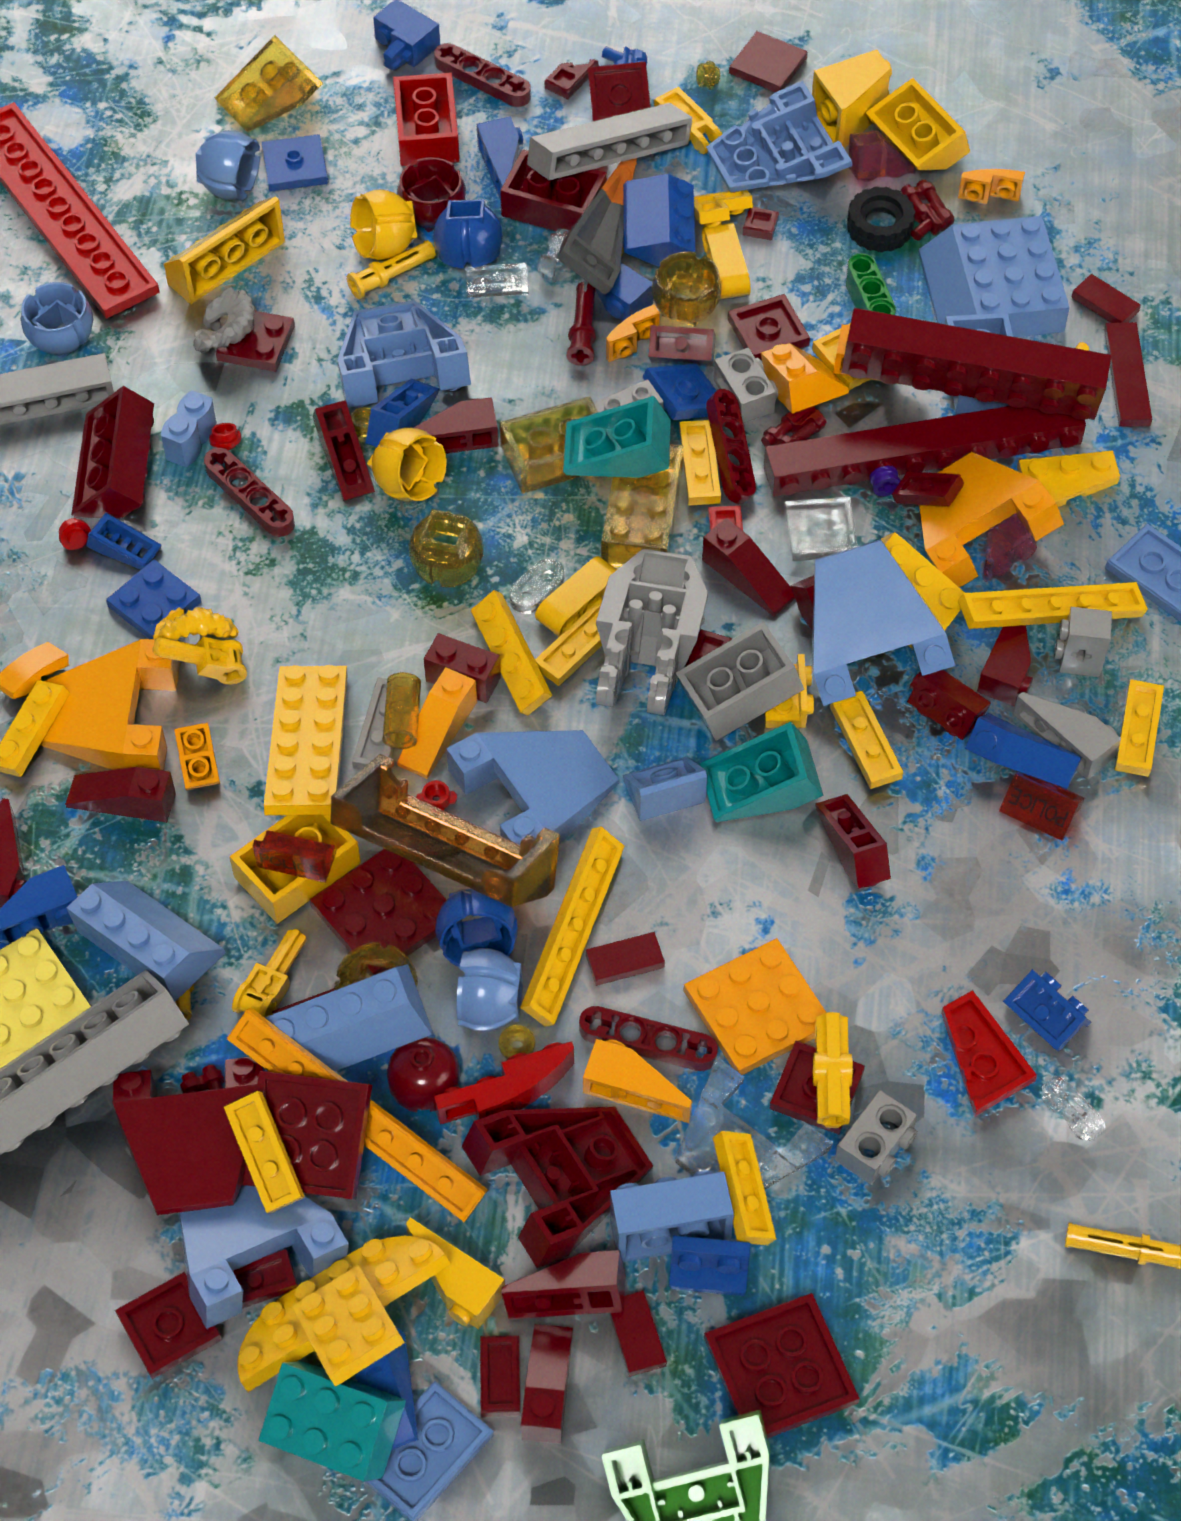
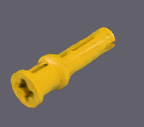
[346,240,436,299]

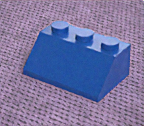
[623,174,696,274]

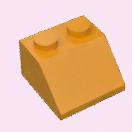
[761,343,849,413]

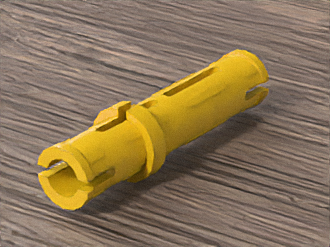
[1065,1222,1181,1269]

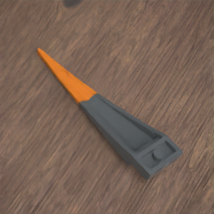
[556,158,637,295]

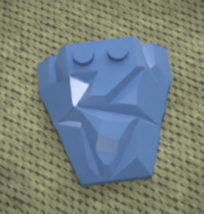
[707,81,852,192]

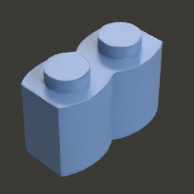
[161,390,217,467]

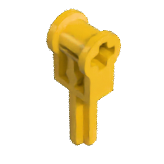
[153,636,247,685]
[232,929,306,1017]

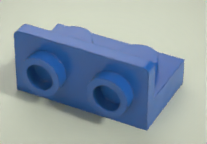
[1003,969,1091,1052]
[669,1235,751,1296]

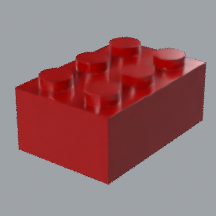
[393,72,460,166]

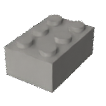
[676,621,804,741]

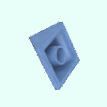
[623,757,707,821]

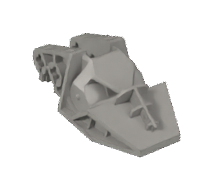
[596,549,708,716]

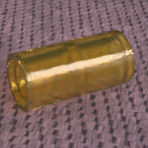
[382,672,421,749]

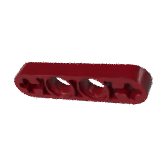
[434,43,531,107]
[706,389,756,504]
[204,447,295,537]
[579,1006,718,1071]

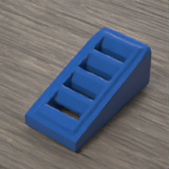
[86,512,162,570]

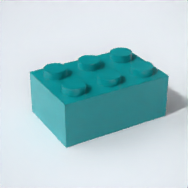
[258,1361,406,1482]

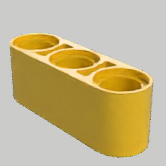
[702,223,751,300]
[535,556,617,637]

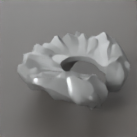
[193,287,255,352]

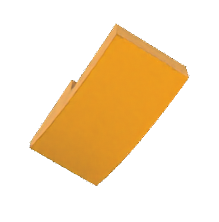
[958,169,1025,204]
[606,304,660,362]
[0,642,69,699]
[174,722,220,791]

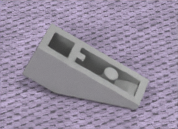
[1013,692,1121,780]

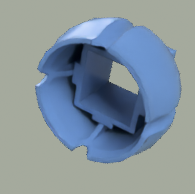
[196,130,260,200]
[20,282,93,359]
[457,948,523,1032]

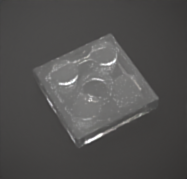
[785,497,858,561]

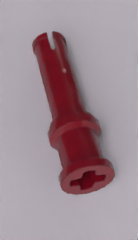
[566,282,596,366]

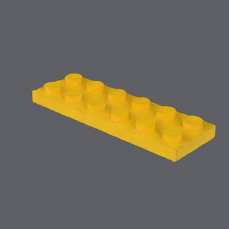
[264,665,348,815]

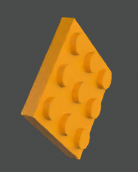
[683,938,826,1077]

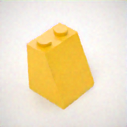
[812,49,892,149]

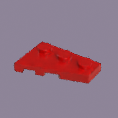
[941,990,1037,1116]

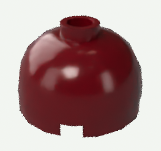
[387,1037,461,1112]

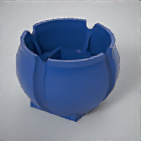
[433,199,503,268]
[435,884,518,967]

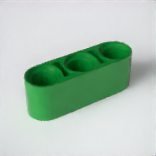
[846,253,896,315]

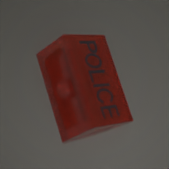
[999,772,1085,841]
[253,830,336,883]

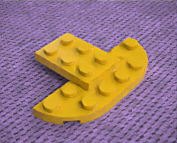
[237,1236,451,1392]

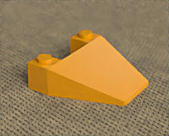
[919,452,1064,588]
[40,639,180,771]

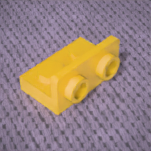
[764,654,814,728]

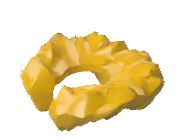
[153,606,239,641]

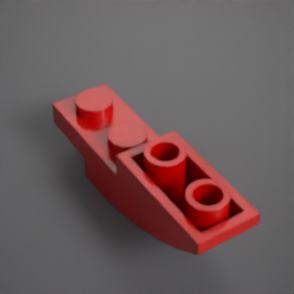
[434,1041,574,1125]

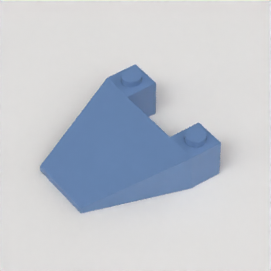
[337,300,471,408]
[811,539,955,706]
[446,730,619,872]
[179,1183,349,1329]

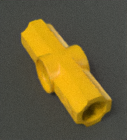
[813,1012,853,1128]

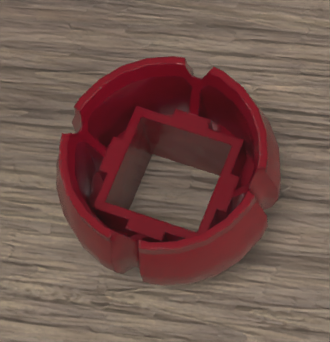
[397,157,466,233]

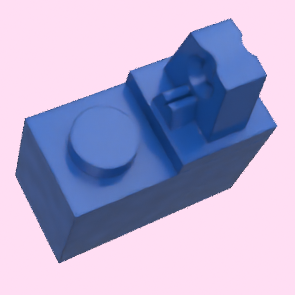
[373,0,440,71]

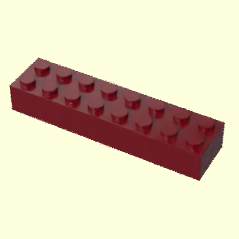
[841,308,1112,420]

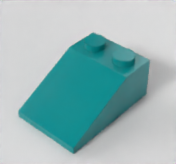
[563,396,671,478]
[699,722,824,822]

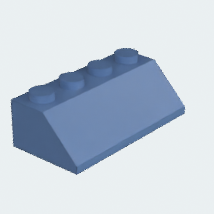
[66,881,226,1001]
[265,964,434,1071]

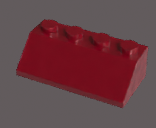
[71,386,154,518]

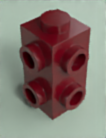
[907,670,991,740]

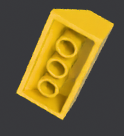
[164,196,285,305]

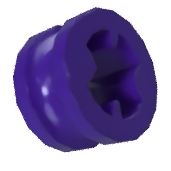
[869,466,901,497]

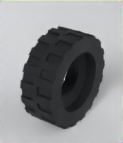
[847,186,915,252]

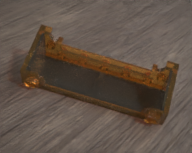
[330,754,560,907]

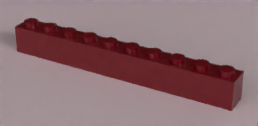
[764,406,1086,497]

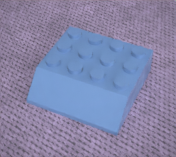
[918,216,1070,337]

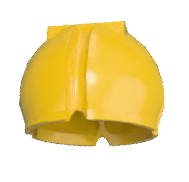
[350,189,418,260]
[367,427,447,502]

